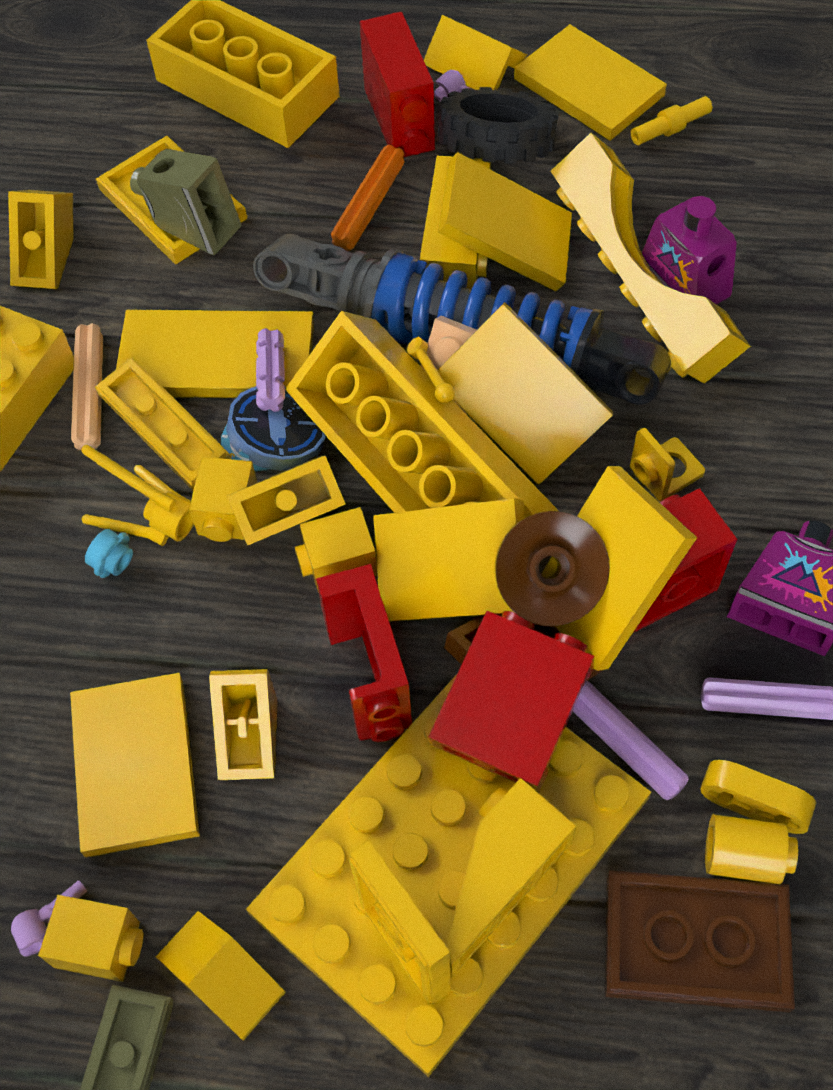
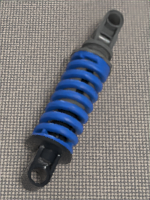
[253,234,671,405]

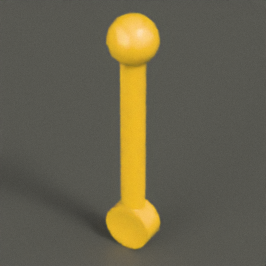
[407,337,455,404]

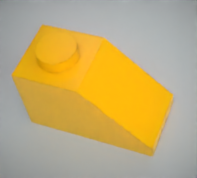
[8,190,73,289]
[227,455,345,546]

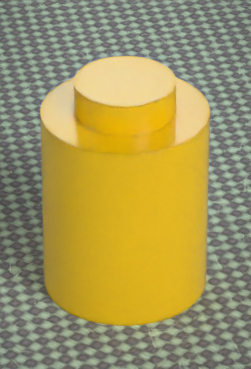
[705,814,798,884]

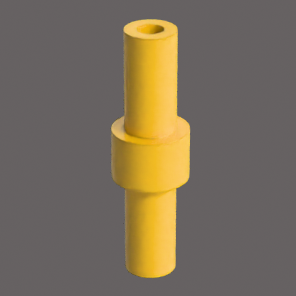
[631,96,713,145]

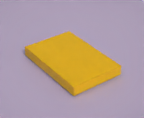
[514,24,667,141]
[96,136,247,265]
[438,152,572,291]
[437,302,613,485]
[541,466,697,671]
[374,498,525,621]
[70,673,200,857]
[349,840,451,1005]

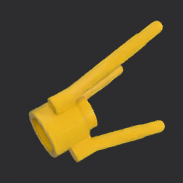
[81,445,194,546]

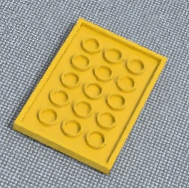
[246,674,651,1077]

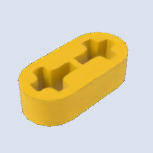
[701,760,816,834]

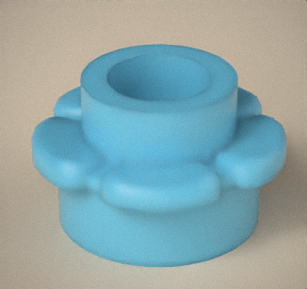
[85,529,133,578]

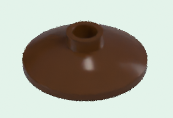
[495,511,610,626]

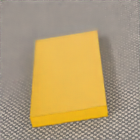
[116,310,314,398]

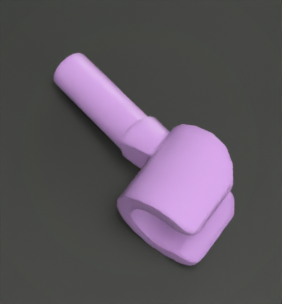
[434,70,470,102]
[11,880,87,957]

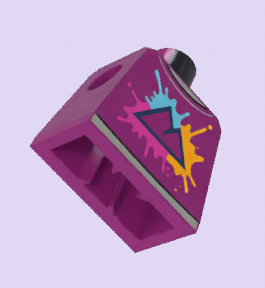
[642,196,737,304]
[727,521,833,656]

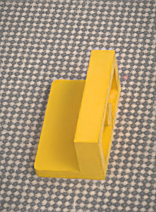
[424,15,527,90]

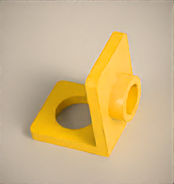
[629,428,705,502]

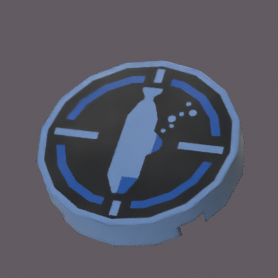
[226,386,326,471]

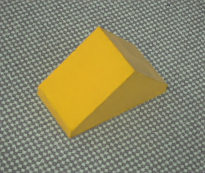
[209,669,277,780]
[156,911,285,1041]

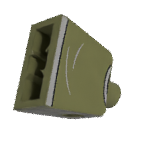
[130,149,242,256]

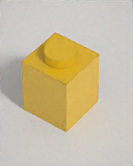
[189,457,258,542]
[294,507,378,593]
[38,895,143,982]

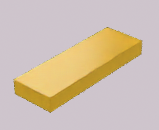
[95,357,231,491]

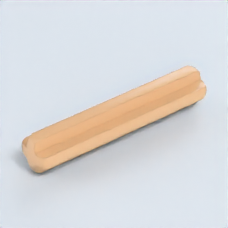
[71,323,103,450]

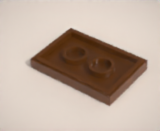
[605,870,795,1012]

